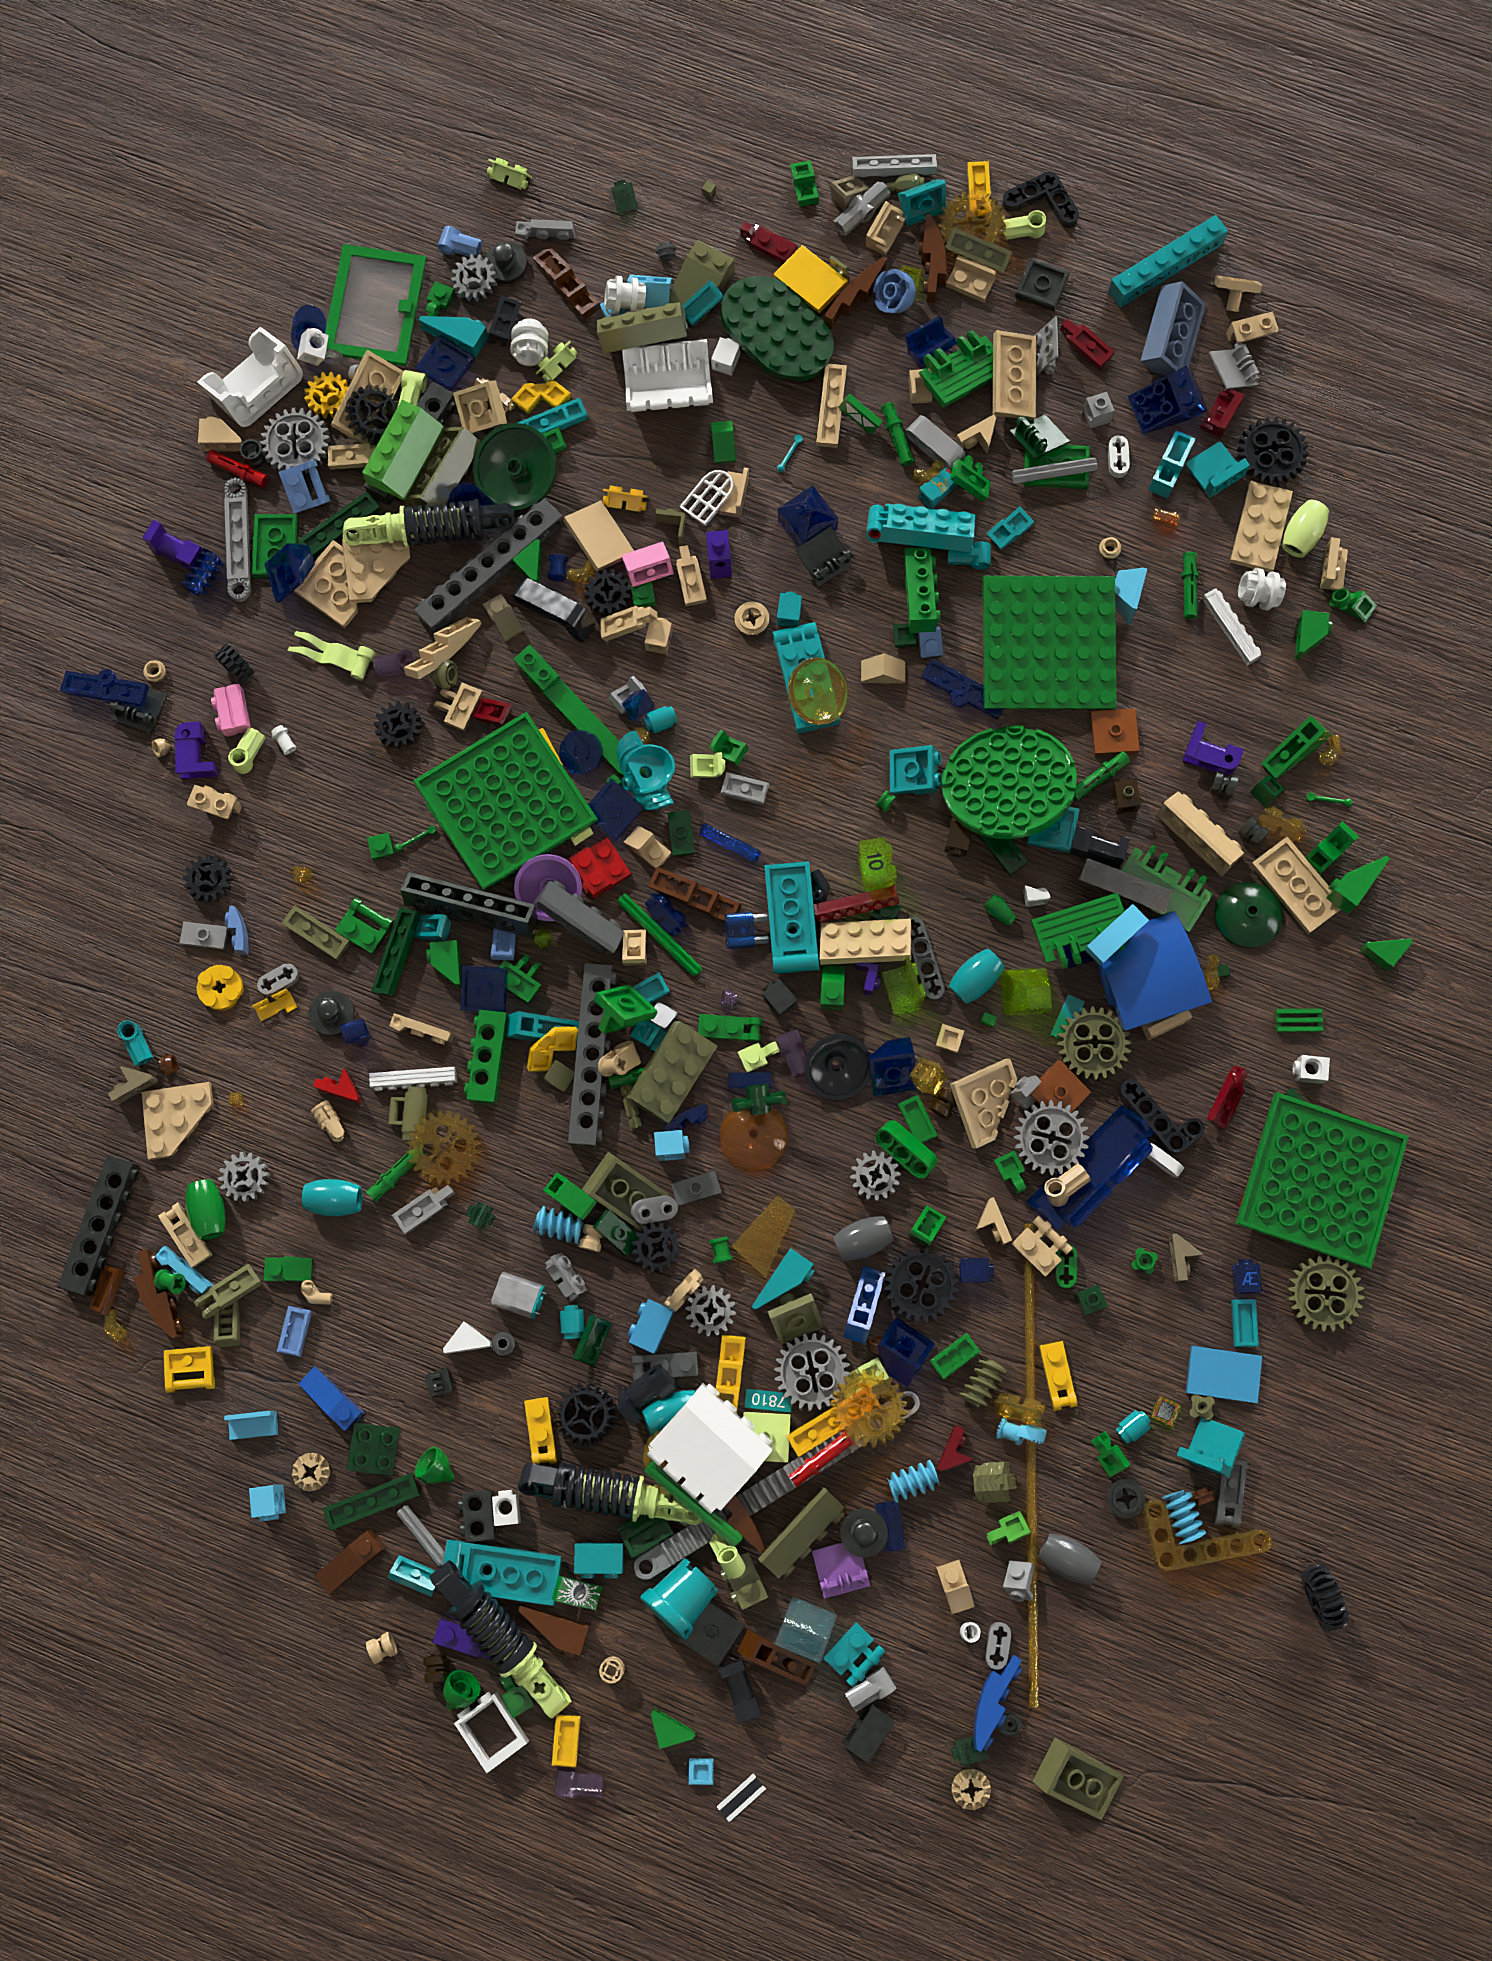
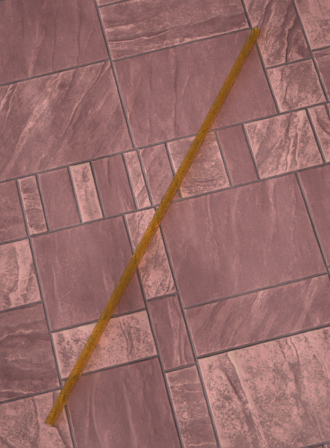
[1024,1223,1039,1708]

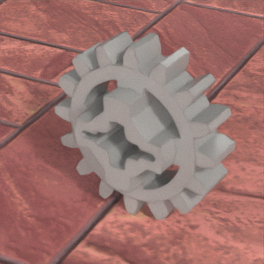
[451,254,498,302]
[850,1151,900,1202]
[218,1152,270,1202]
[685,1285,736,1337]

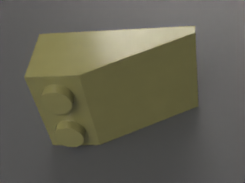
[669,240,735,321]
[582,1152,669,1232]
[1032,1737,1124,1820]

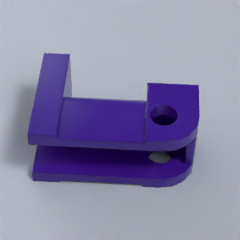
[142,520,204,571]
[1182,721,1244,776]
[175,722,219,779]

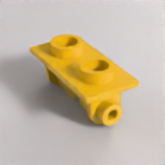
[603,485,648,512]

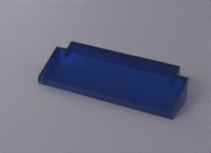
[1026,1105,1154,1230]

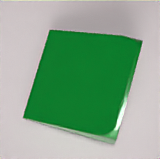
[1345,591,1377,622]

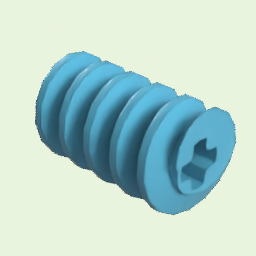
[533,1206,584,1245]
[887,1460,940,1503]
[1161,1490,1206,1544]

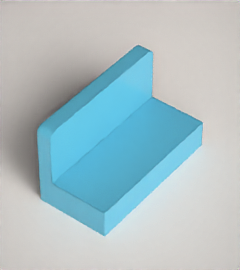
[627,275,672,308]
[224,1411,278,1440]

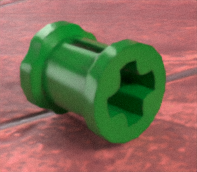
[709,1237,733,1264]
[154,1269,186,1294]

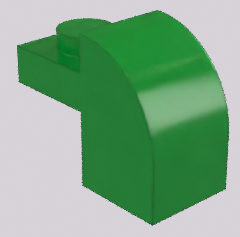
[1305,821,1359,874]

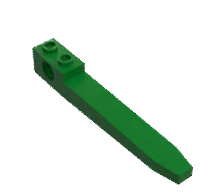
[514,645,646,778]

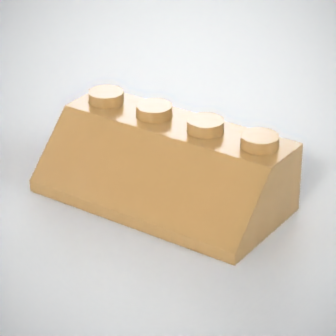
[1156,791,1244,877]

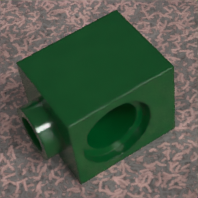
[1074,1284,1108,1316]

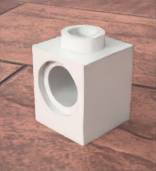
[297,328,329,366]
[711,337,741,376]
[1292,1055,1330,1084]
[492,1490,521,1526]

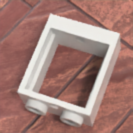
[454,1692,530,1773]

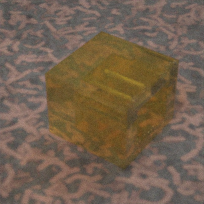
[229,1092,243,1105]

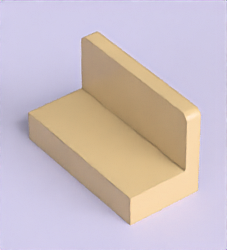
[719,468,749,518]
[1141,1010,1192,1040]

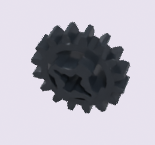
[584,569,631,616]
[374,701,423,750]
[183,854,234,903]
[631,1222,682,1272]

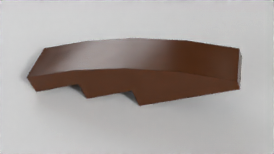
[533,246,601,320]
[824,256,887,330]
[648,867,742,926]
[725,1494,765,1554]

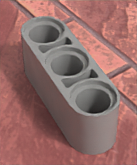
[905,415,966,471]

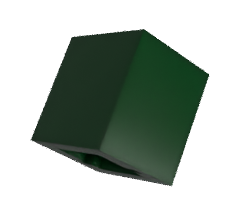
[1215,964,1230,978]

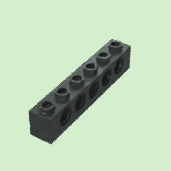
[364,382,457,506]
[400,872,538,938]
[57,1154,139,1296]

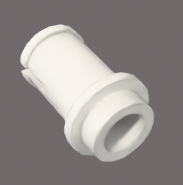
[271,725,297,755]

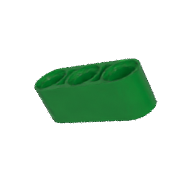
[875,1120,938,1179]

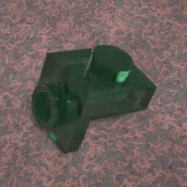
[610,180,638,214]
[951,1736,989,1767]

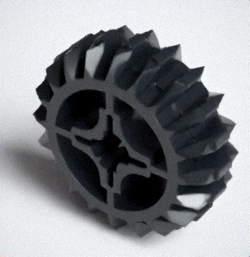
[344,384,399,444]
[554,1383,617,1447]
[1301,1564,1349,1632]

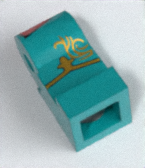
[918,467,958,509]

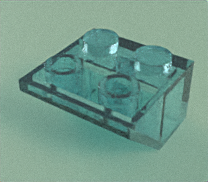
[775,1596,837,1663]

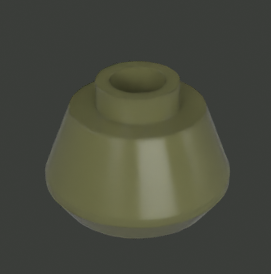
[430,659,458,690]

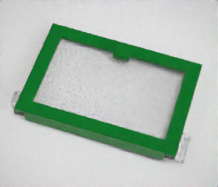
[323,240,427,366]

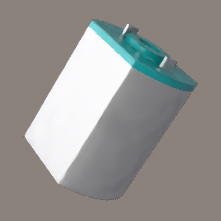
[491,1272,546,1319]

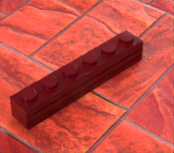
[813,885,900,923]

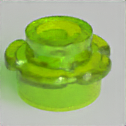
[534,927,551,949]

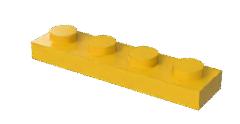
[786,1387,879,1457]

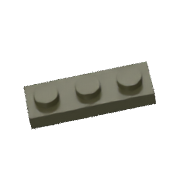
[945,227,1013,273]
[282,905,351,961]

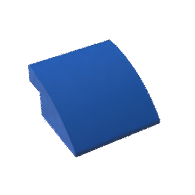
[1095,912,1212,1031]

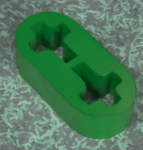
[1055,1244,1077,1289]

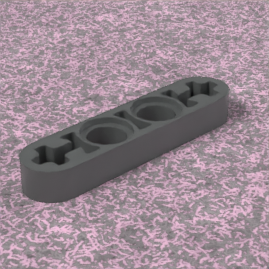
[907,916,945,1001]

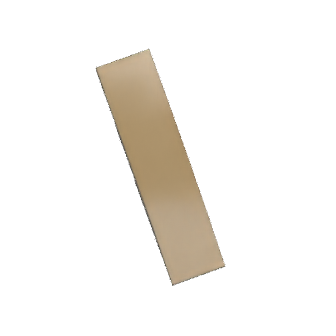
[404,617,481,679]

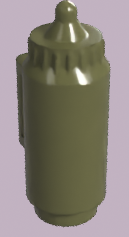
[388,1087,428,1150]

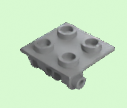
[1034,316,1058,375]
[1209,343,1260,389]

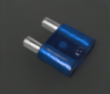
[725,912,769,949]

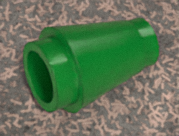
[983,893,1017,926]

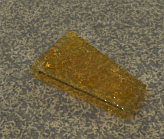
[731,1195,795,1278]

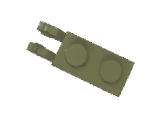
[194,1264,262,1319]

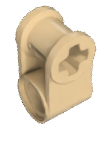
[598,1041,641,1077]

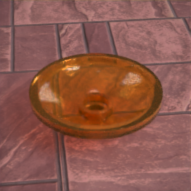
[719,1108,788,1171]

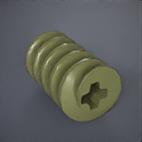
[959,1356,1007,1409]

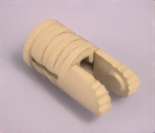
[311,1100,345,1144]

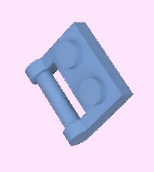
[279,460,331,514]

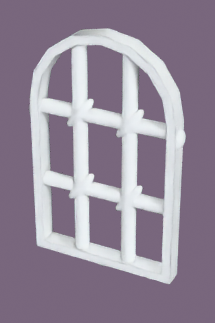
[679,470,734,526]

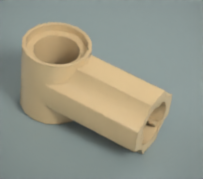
[1044,1163,1091,1207]

